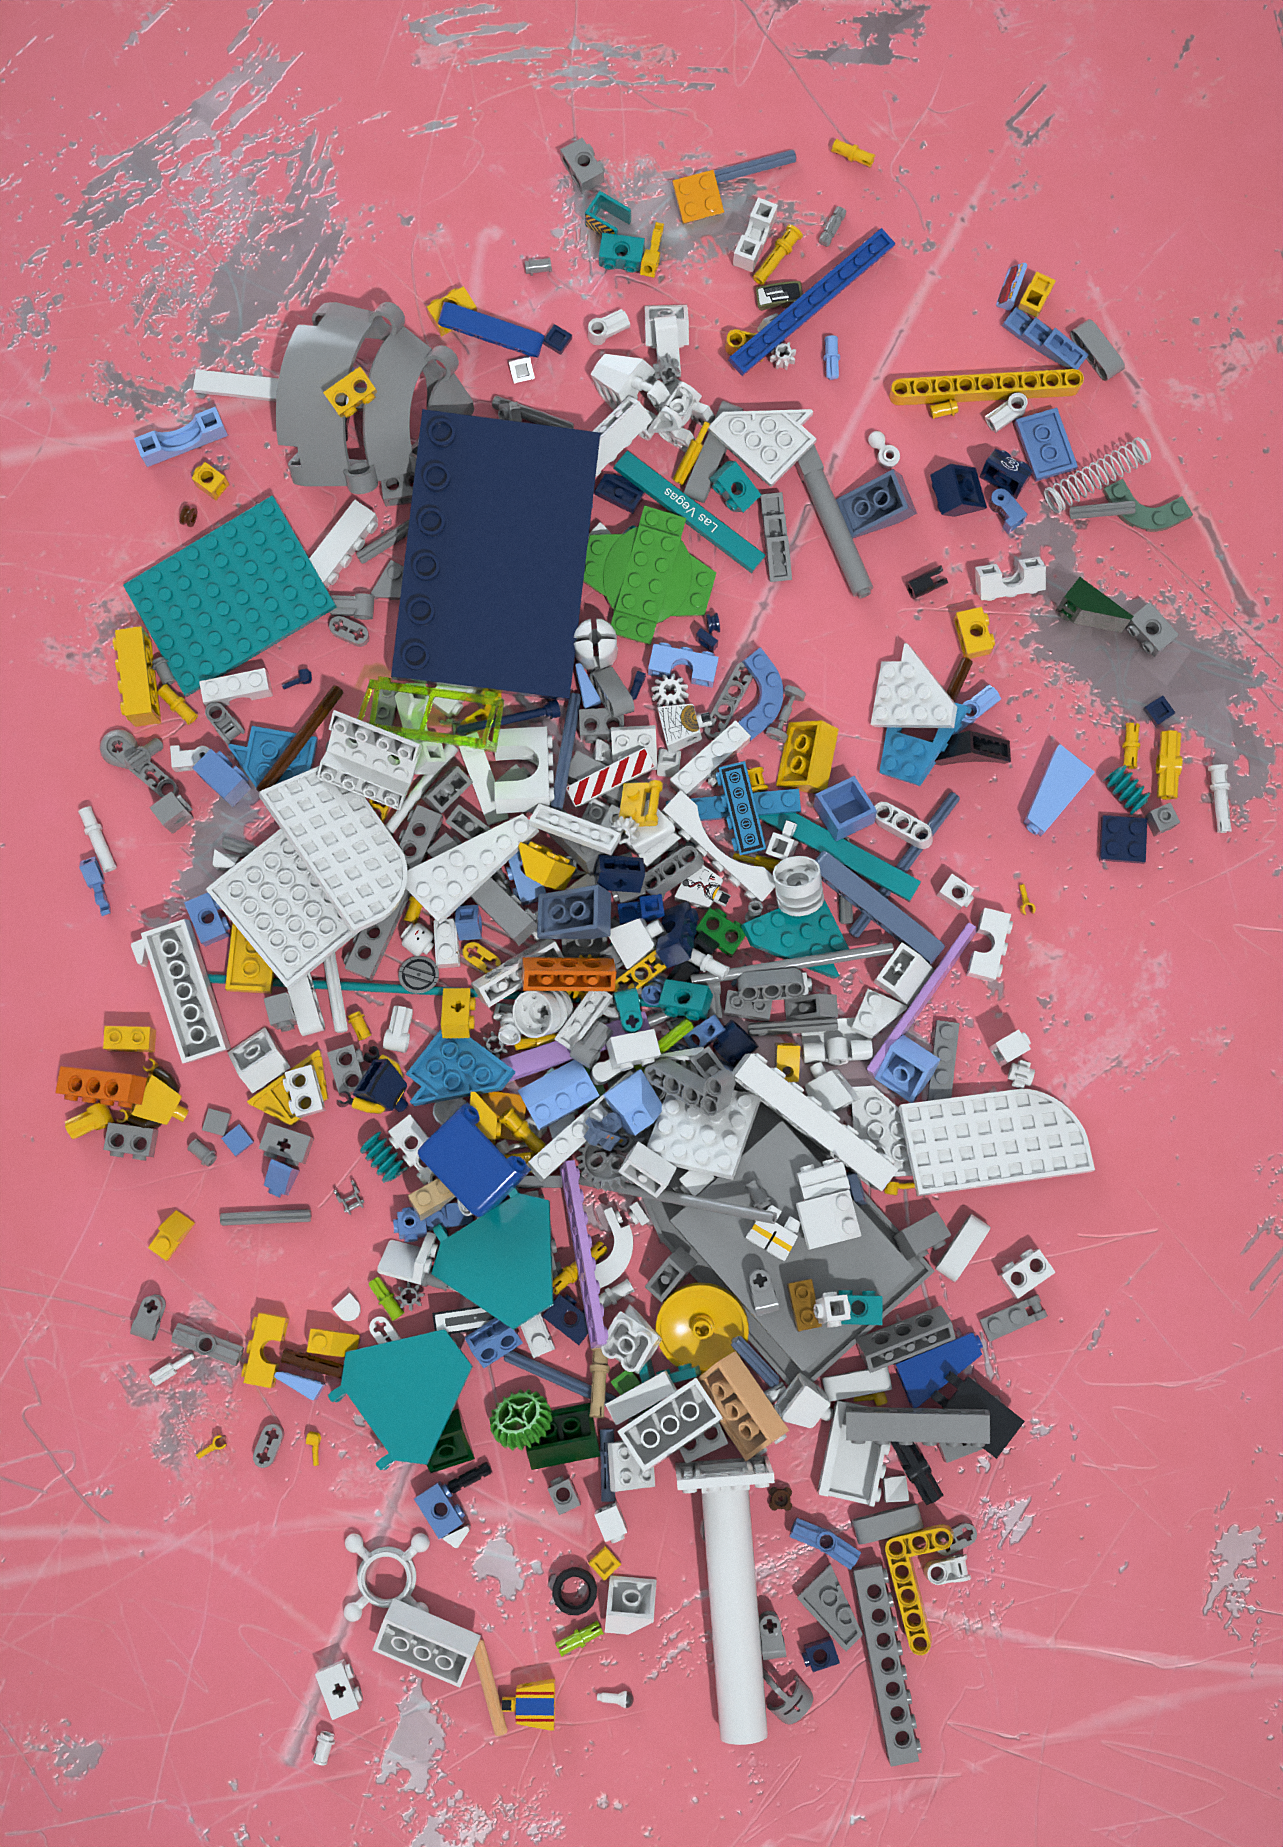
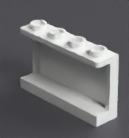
[817,1400,891,1507]

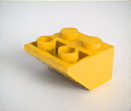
[518,841,576,891]

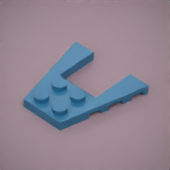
[879,702,972,787]

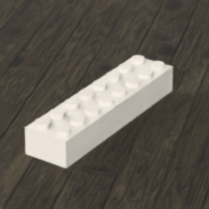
[732,1053,898,1191]

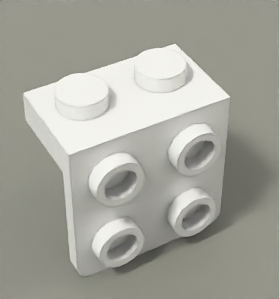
[377,1232,439,1285]

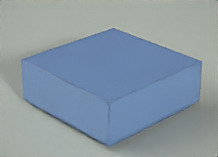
[221,1124,254,1157]

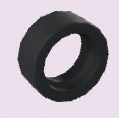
[552,1567,597,1615]

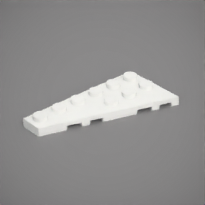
[406,814,539,924]

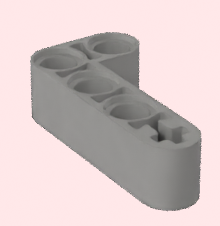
[645,1057,735,1116]

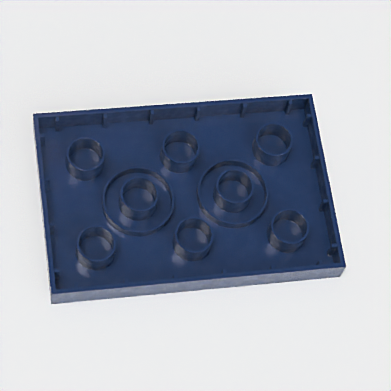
[391,409,601,701]

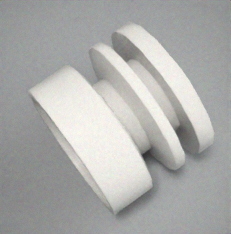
[773,856,824,916]
[513,991,573,1038]

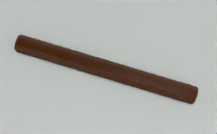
[256,685,344,792]

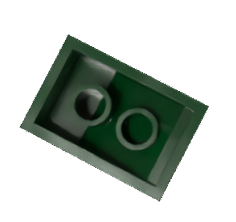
[1056,577,1134,633]

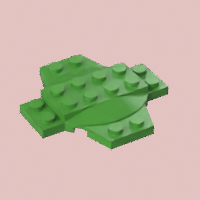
[583,505,716,645]

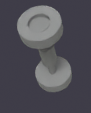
[765,685,806,743]

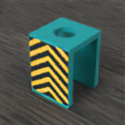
[585,191,631,235]

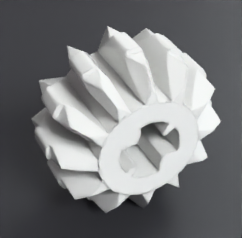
[651,674,689,707]

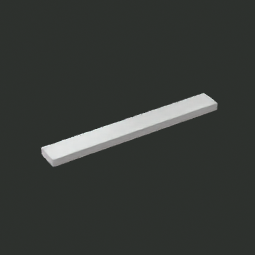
[193,369,366,411]

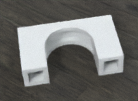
[494,726,554,814]

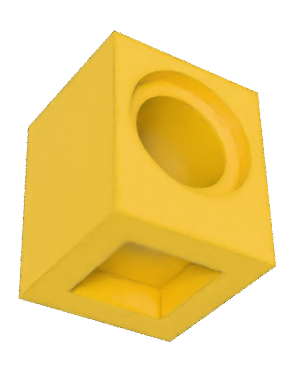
[191,462,229,501]

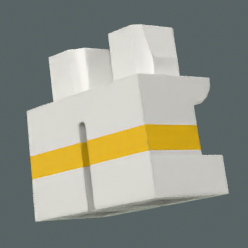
[745,1205,801,1262]

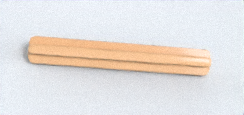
[474,1639,507,1736]

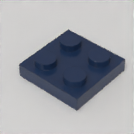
[1099,815,1148,864]

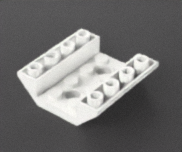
[317,710,422,811]

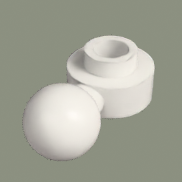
[868,431,900,469]

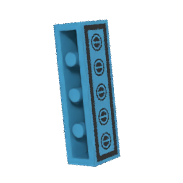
[715,761,766,855]

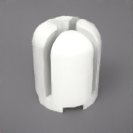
[574,618,618,672]

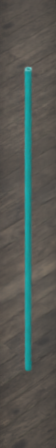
[207,974,661,1008]

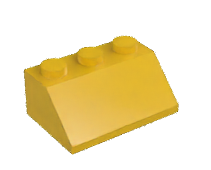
[776,720,839,793]

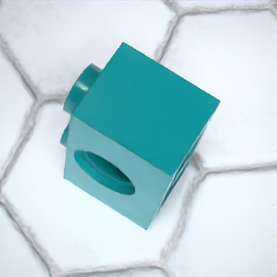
[599,233,645,273]
[709,461,761,513]
[658,979,713,1021]
[837,1290,883,1325]

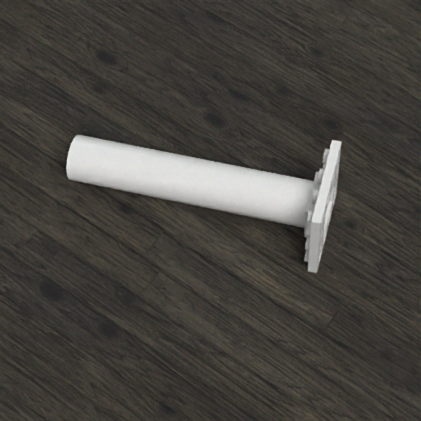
[675,1456,775,1745]

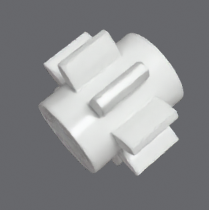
[770,342,796,370]
[611,816,640,845]
[1008,1060,1035,1089]

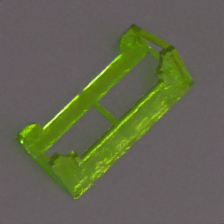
[357,676,504,753]

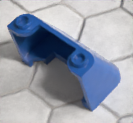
[418,1102,531,1217]

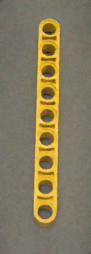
[889,369,1084,405]

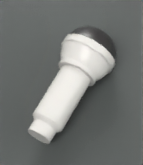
[597,1691,634,1708]

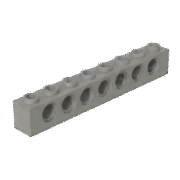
[344,805,444,981]
[852,1563,922,1767]

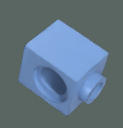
[455,905,482,941]

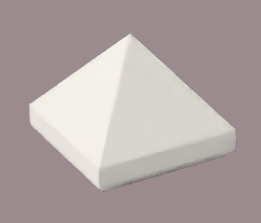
[592,739,612,766]
[493,1003,513,1022]

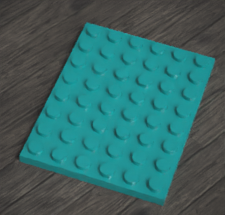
[123,495,337,697]

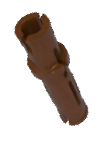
[281,1348,344,1379]

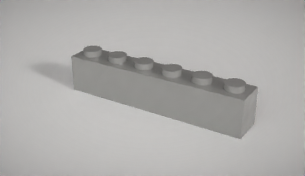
[427,833,538,946]
[846,1406,990,1447]

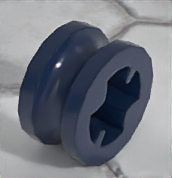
[706,613,720,634]

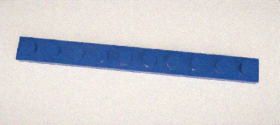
[728,228,896,376]

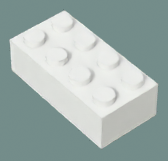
[617,1378,723,1473]
[373,1598,481,1688]

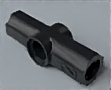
[891,1441,944,1505]

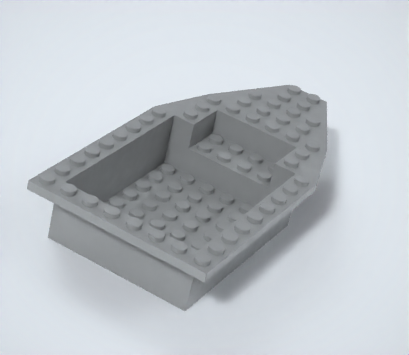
[607,1052,935,1386]

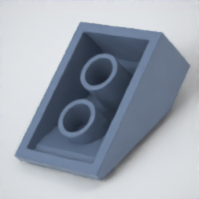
[836,469,917,538]
[537,885,611,939]

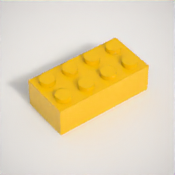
[113,626,162,727]

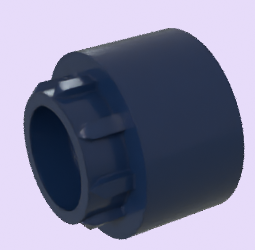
[713,1019,759,1065]

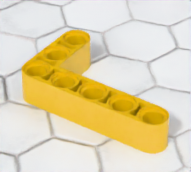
[885,1524,954,1655]

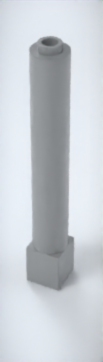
[794,445,873,599]

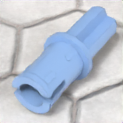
[823,335,840,380]

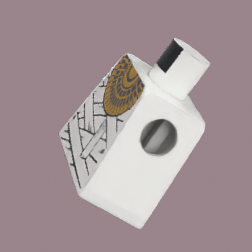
[657,704,712,753]

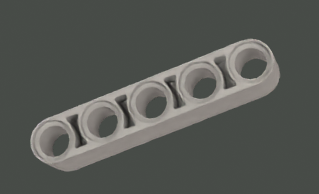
[684,401,743,503]

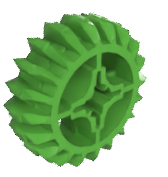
[489,1389,553,1451]

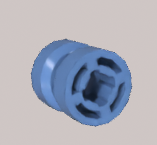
[641,975,665,1006]

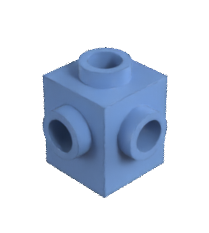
[393,1207,427,1242]

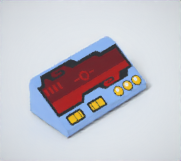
[996,263,1028,311]

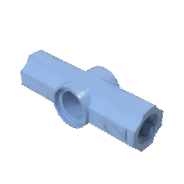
[952,684,1001,735]

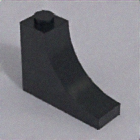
[929,731,1011,766]

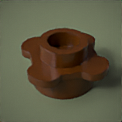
[769,1487,792,1511]

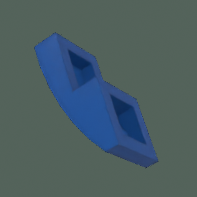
[617,894,665,925]

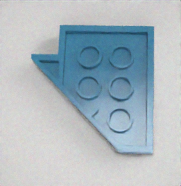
[228,726,318,787]
[406,1030,516,1106]

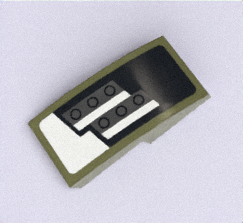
[756,281,803,311]

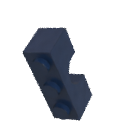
[656,901,699,968]

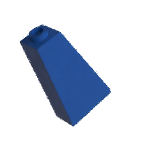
[894,1332,983,1408]

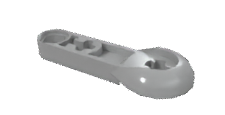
[100,729,179,798]

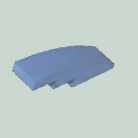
[1001,307,1089,370]

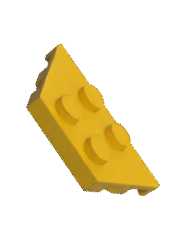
[247,1049,329,1126]

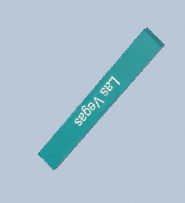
[613,451,766,573]

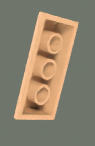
[697,1351,789,1461]

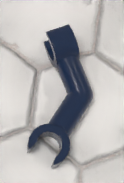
[629,671,646,700]

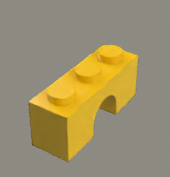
[241,1313,289,1388]

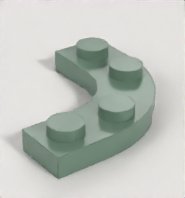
[1102,479,1193,532]

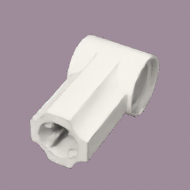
[588,309,630,345]
[985,393,1028,433]
[383,1006,413,1053]

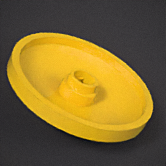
[656,1282,749,1375]

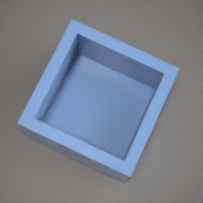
[192,749,251,807]
[813,776,877,842]

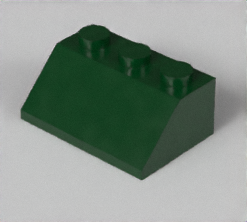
[526,1403,600,1470]

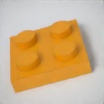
[672,169,724,224]

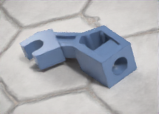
[79,856,111,916]

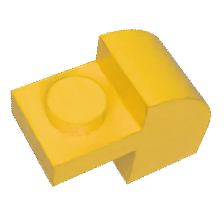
[1018,272,1056,318]

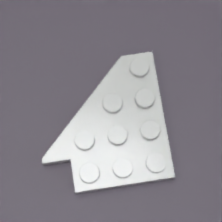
[708,409,817,487]
[871,643,958,728]
[851,1086,913,1177]

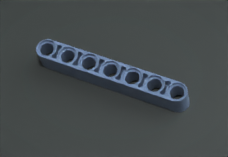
[815,850,945,965]

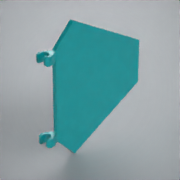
[431,1186,554,1330]
[328,1329,473,1470]

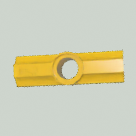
[1156,730,1183,800]

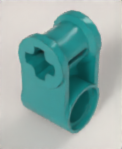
[613,987,643,1033]

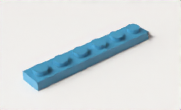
[666,789,801,821]

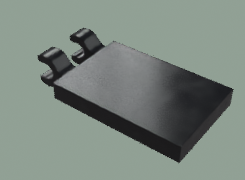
[931,1371,1025,1459]

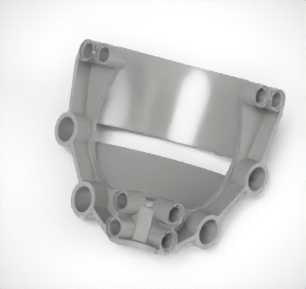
[276,302,475,494]

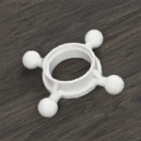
[343,1533,430,1622]

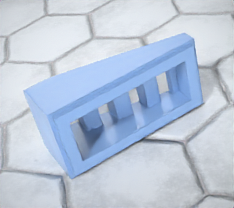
[575,663,601,709]
[274,1371,326,1400]

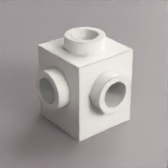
[814,1292,851,1328]

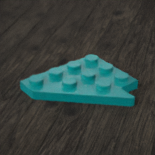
[741,899,849,979]

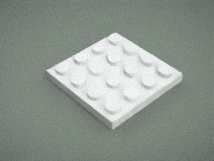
[647,1090,761,1180]

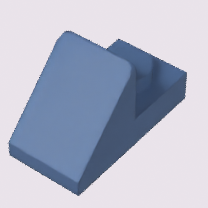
[426,1203,473,1231]

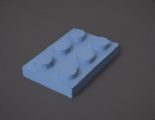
[1015,408,1078,482]

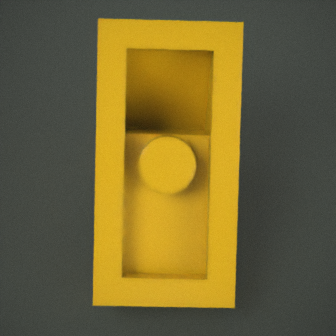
[148,1210,195,1261]

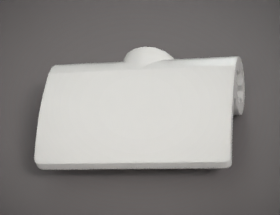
[801,1018,873,1065]

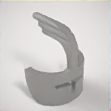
[763,1668,813,1725]

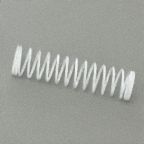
[1044,437,1151,513]

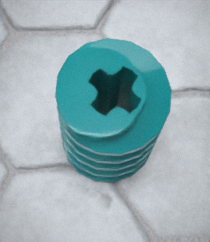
[1103,765,1150,815]
[360,1131,409,1183]

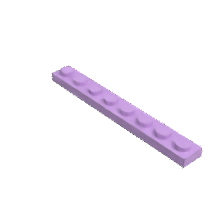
[559,1160,608,1349]

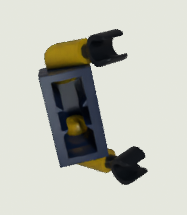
[336,1046,408,1114]

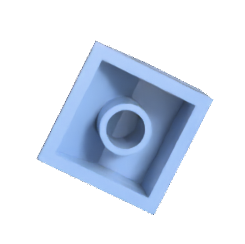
[875,1035,941,1103]

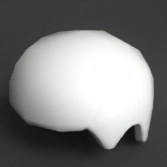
[432,1098,467,1126]

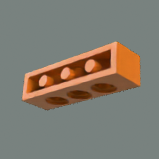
[521,957,616,991]
[55,1066,147,1108]

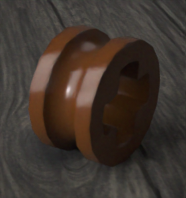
[179,505,198,527]

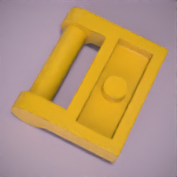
[619,780,663,827]

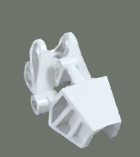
[591,354,715,453]

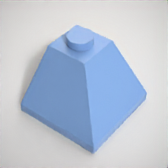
[603,1069,662,1135]

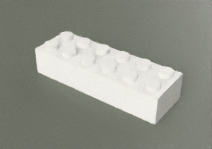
[141,919,231,1064]

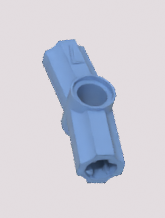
[789,1517,861,1570]

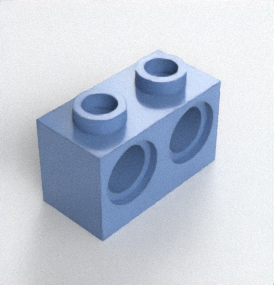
[465,1318,523,1368]

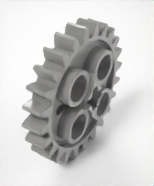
[577,1127,648,1192]

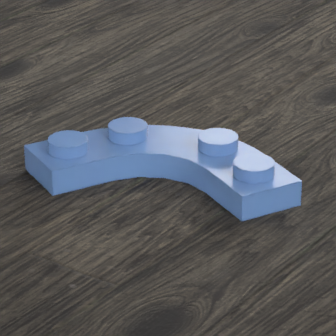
[738,647,783,741]

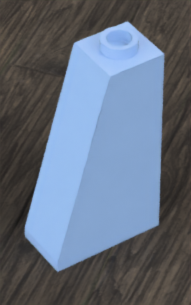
[1024,744,1095,836]

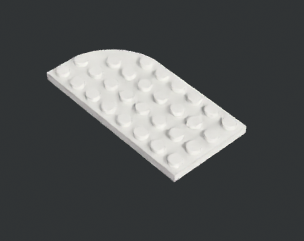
[259,766,408,935]
[899,1089,1095,1196]

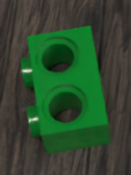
[696,908,746,958]

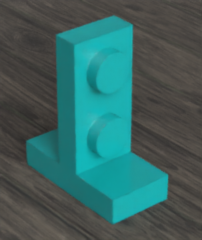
[639,1358,701,1409]

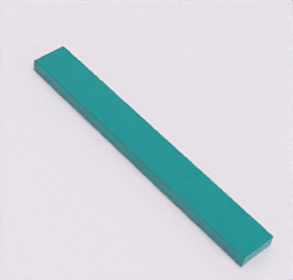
[759,812,921,902]

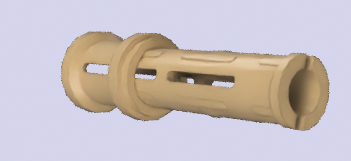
[589,1348,610,1418]

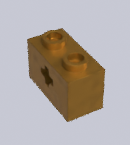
[787,1279,822,1332]

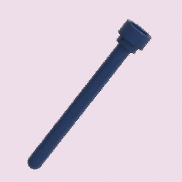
[456,700,561,734]

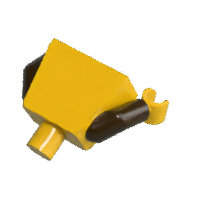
[116,1058,189,1129]

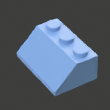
[518,1060,600,1131]

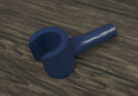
[282,669,312,690]

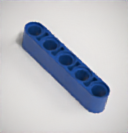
[438,302,545,358]

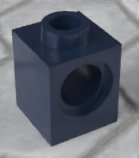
[802,1636,840,1672]

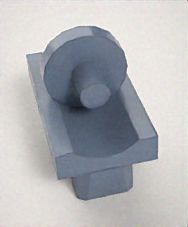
[583,1113,627,1151]

